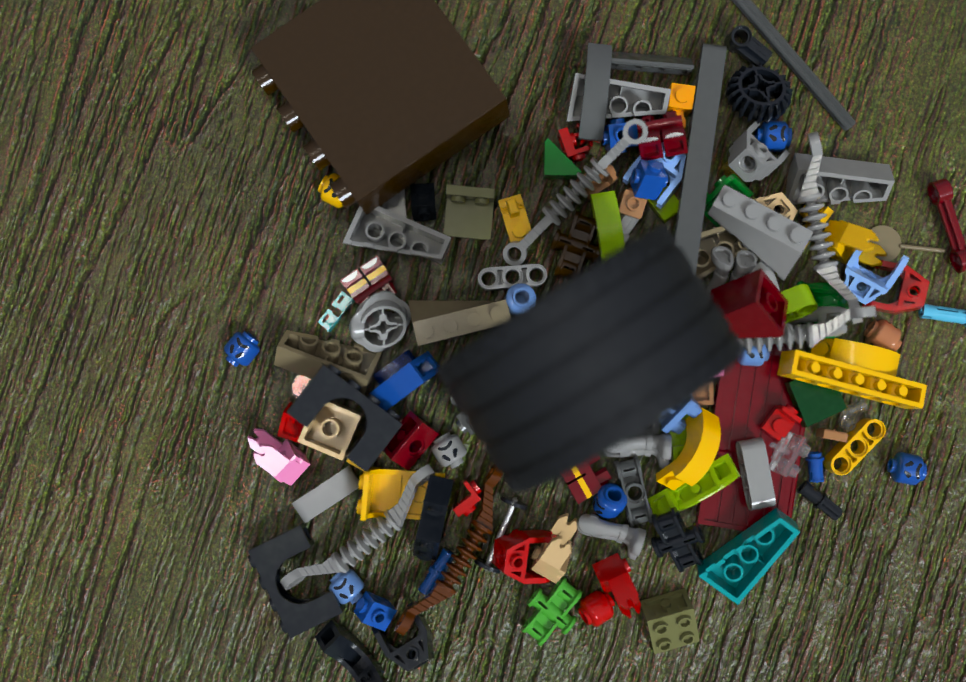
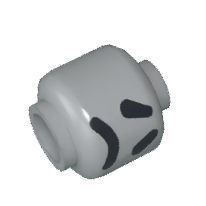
[431,432,467,469]

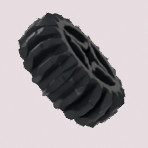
[726,63,793,124]

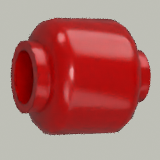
[578,590,615,627]

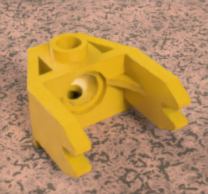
[824,220,887,267]

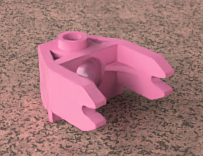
[247,428,310,486]

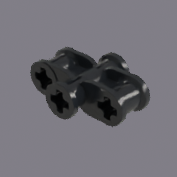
[651,507,705,573]

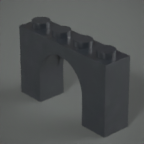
[287,364,403,471]
[248,522,346,638]

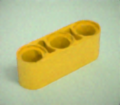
[823,418,886,475]

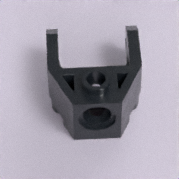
[372,602,434,672]

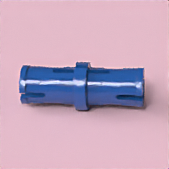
[418,548,454,596]

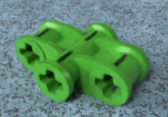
[521,576,583,646]

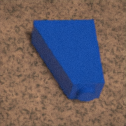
[370,351,439,411]

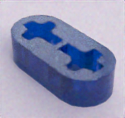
[373,350,416,385]

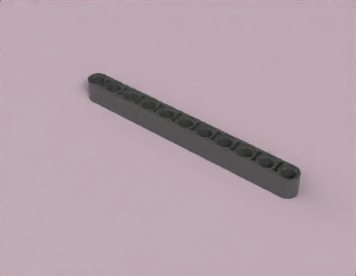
[674,43,727,276]

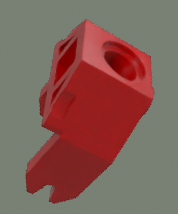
[862,260,930,315]
[492,529,557,584]
[592,553,641,619]

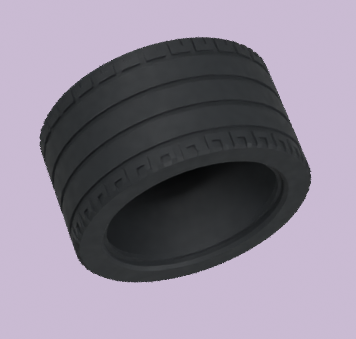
[437,225,744,493]

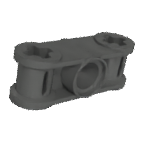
[613,455,653,528]

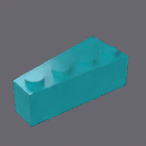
[697,508,800,605]

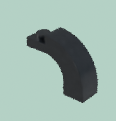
[315,620,387,682]

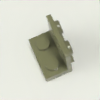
[444,185,495,240]
[640,588,700,654]

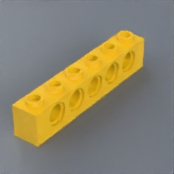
[777,350,927,409]

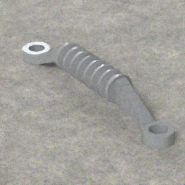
[503,118,648,266]
[797,131,863,324]
[739,306,877,354]
[280,465,435,590]

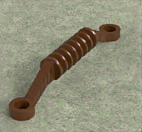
[394,465,503,636]

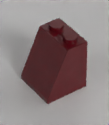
[710,269,788,338]

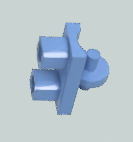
[659,397,702,435]

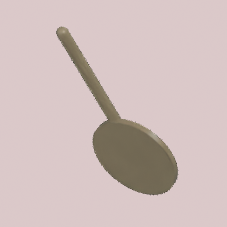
[868,225,946,261]

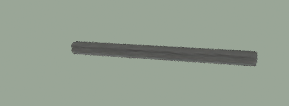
[732,0,856,131]

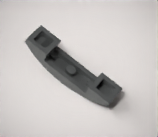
[578,43,612,142]

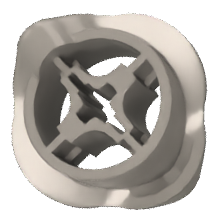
[349,291,411,352]

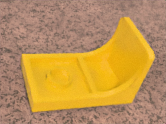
[357,467,445,521]

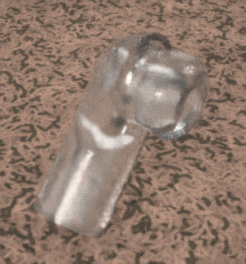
[839,399,868,431]

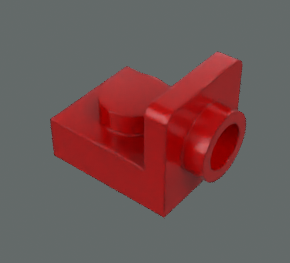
[557,127,590,163]
[277,402,304,443]
[759,404,802,442]

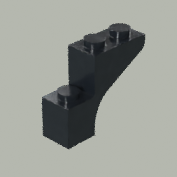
[413,475,454,561]

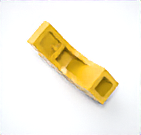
[811,338,901,376]
[655,407,721,490]

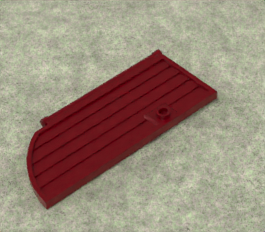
[695,344,805,531]

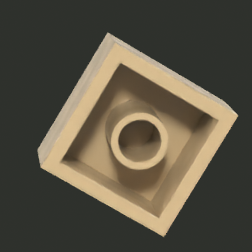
[297,400,364,461]

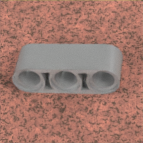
[478,264,547,291]
[736,437,776,511]
[292,465,359,523]

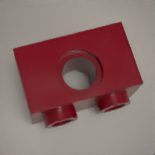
[383,410,439,471]

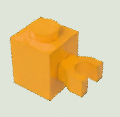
[667,83,696,129]

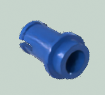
[805,451,825,483]

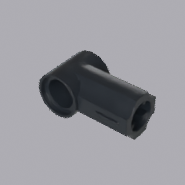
[724,25,773,67]

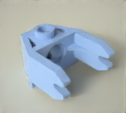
[622,142,686,209]
[844,249,909,305]

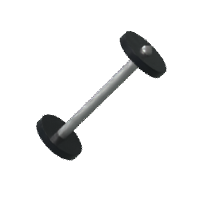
[474,495,528,573]

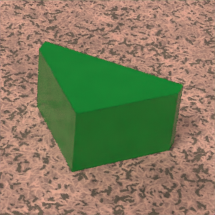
[543,138,582,179]

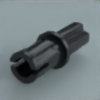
[797,481,843,521]

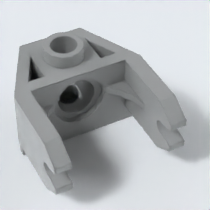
[728,121,790,182]

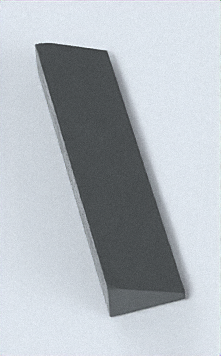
[611,51,694,76]

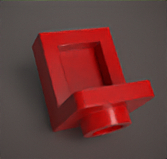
[453,478,482,517]

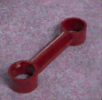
[927,178,966,273]

